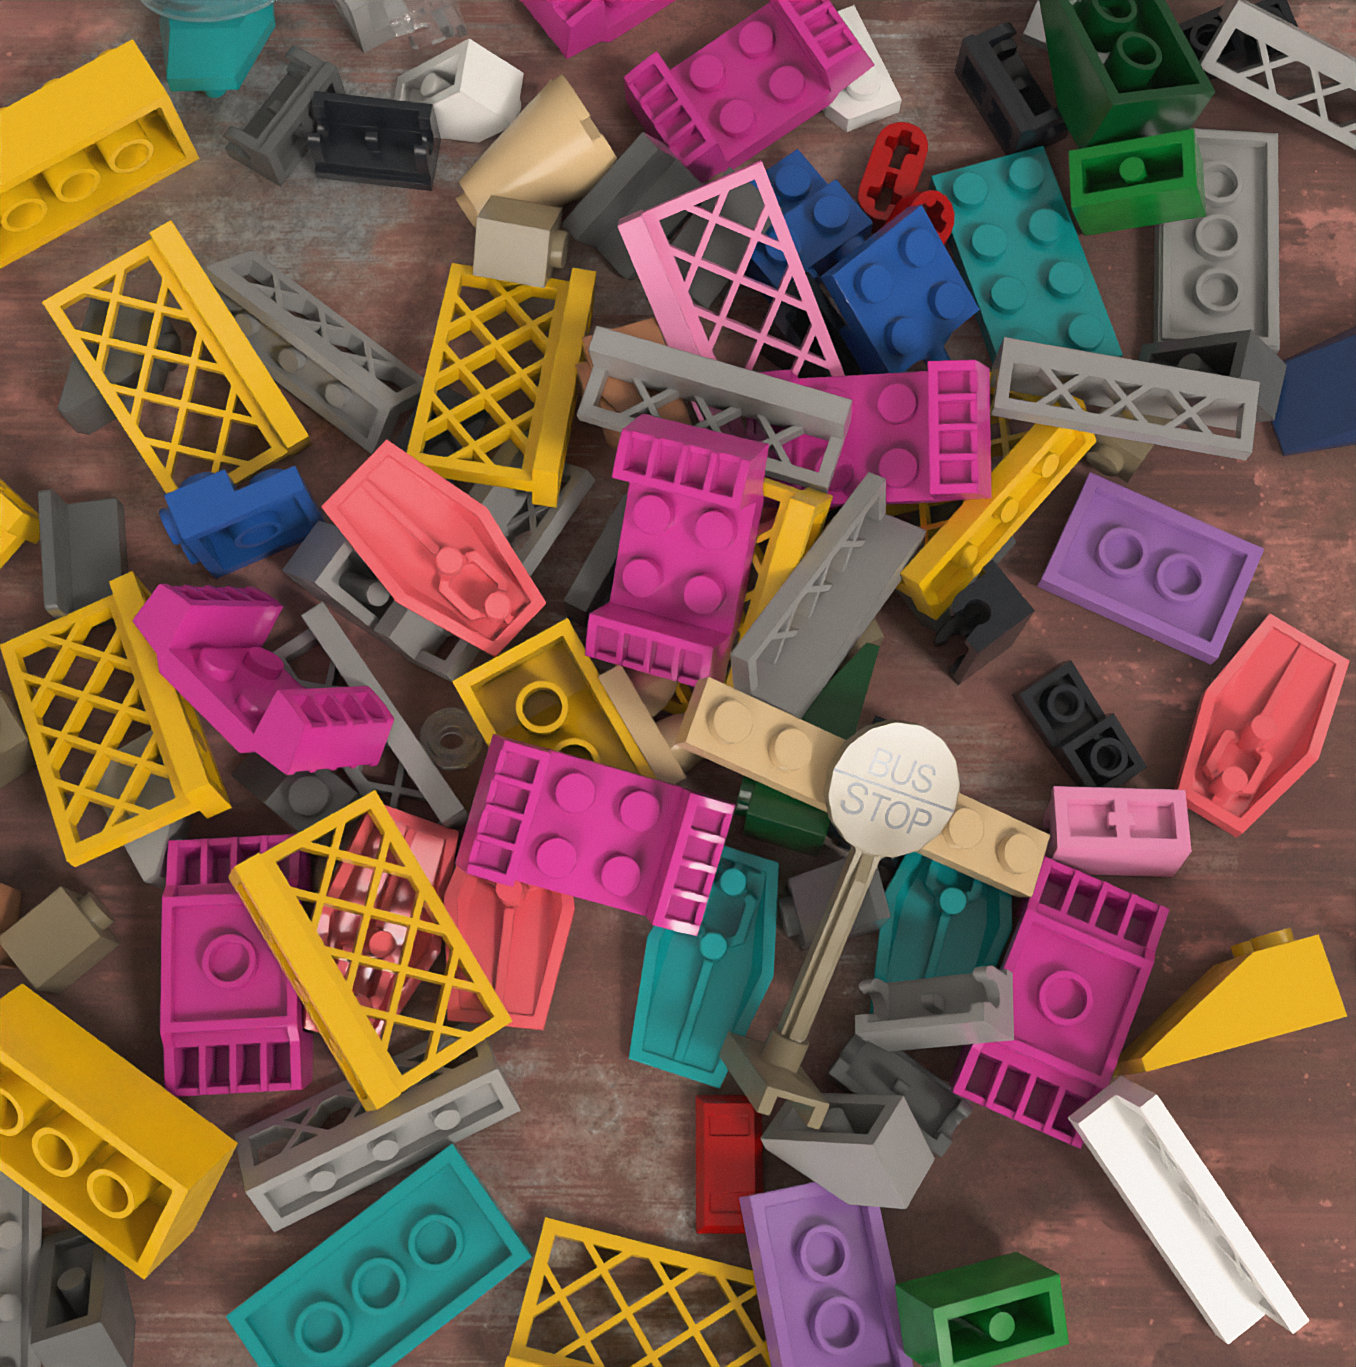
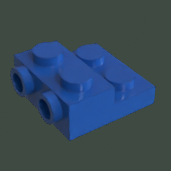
[744,149,873,304]
[159,466,326,579]

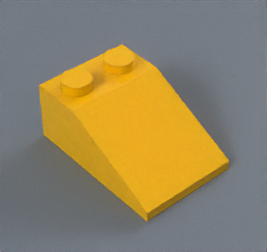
[452,618,657,779]
[1113,928,1347,1077]

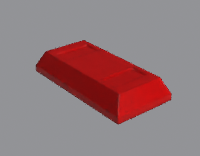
[695,1095,763,1234]

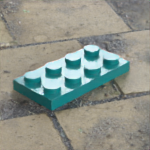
[928,146,1123,364]
[226,1143,534,1367]

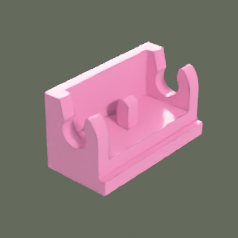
[1043,786,1192,877]

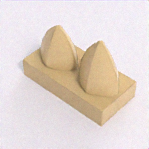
[598,665,704,784]

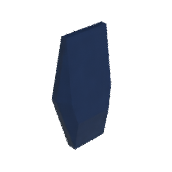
[1270,326,1356,456]

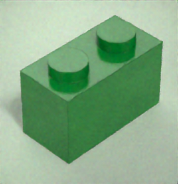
[1069,128,1206,236]
[895,1252,1069,1367]

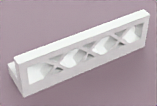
[1068,1076,1309,1344]

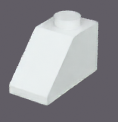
[394,39,524,143]

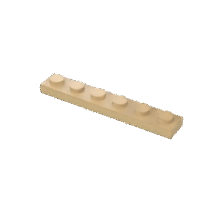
[675,677,1050,897]

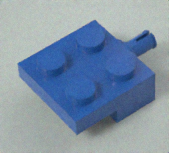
[820,204,980,375]

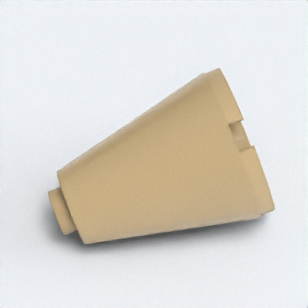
[455,74,618,229]

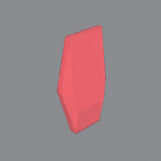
[321,439,546,658]
[1174,614,1350,838]
[302,805,459,1037]
[444,865,575,1031]

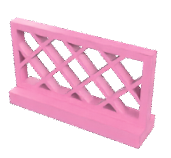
[618,160,845,439]

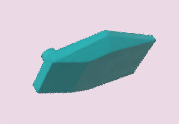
[159,0,276,98]
[628,846,779,1089]
[869,852,1012,1014]

